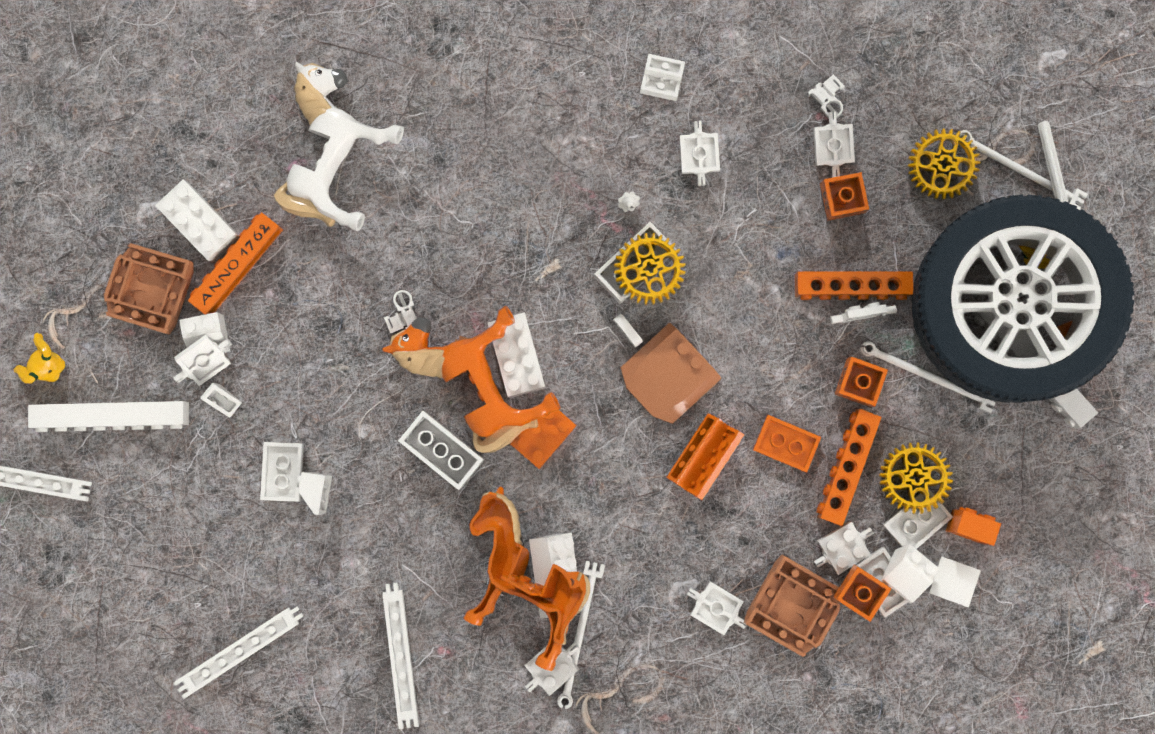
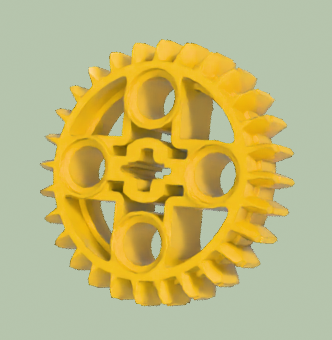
[907,128,981,200]
[614,233,686,305]
[879,442,953,514]

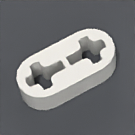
[613,313,643,348]

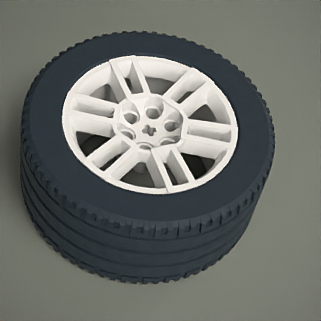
[912,194,1134,403]

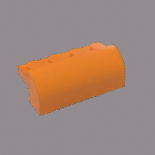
[666,413,744,500]

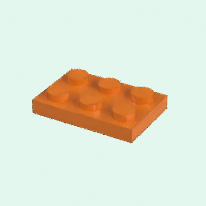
[510,410,577,469]
[753,415,821,473]

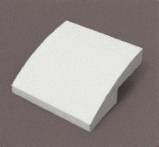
[640,54,685,101]
[929,556,981,607]

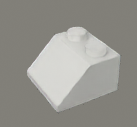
[179,312,230,353]
[297,472,332,515]
[881,544,939,604]

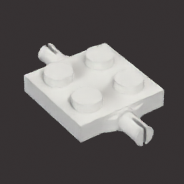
[813,112,855,178]
[679,121,720,186]
[830,302,897,324]
[173,335,232,386]
[814,521,874,575]
[686,581,746,635]
[524,642,580,696]

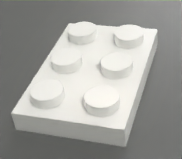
[260,442,304,502]
[883,488,953,549]
[851,547,908,618]

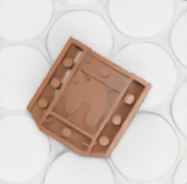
[104,243,194,335]
[621,323,722,424]
[744,555,840,657]

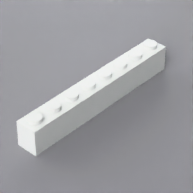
[972,299,1098,428]
[28,401,189,432]

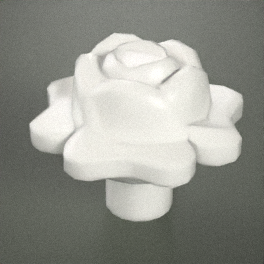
[618,192,640,212]

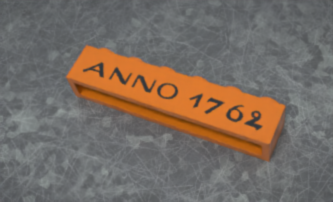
[188,212,283,315]

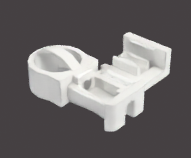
[808,74,845,119]
[384,290,417,334]

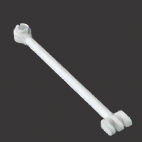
[958,130,1088,210]
[860,341,995,413]
[557,561,605,709]

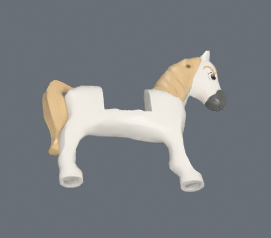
[274,62,404,231]

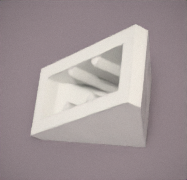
[200,383,242,418]

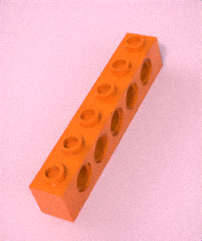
[795,271,913,300]
[816,409,882,526]

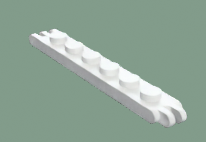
[0,465,92,501]
[383,582,419,729]
[173,606,303,699]

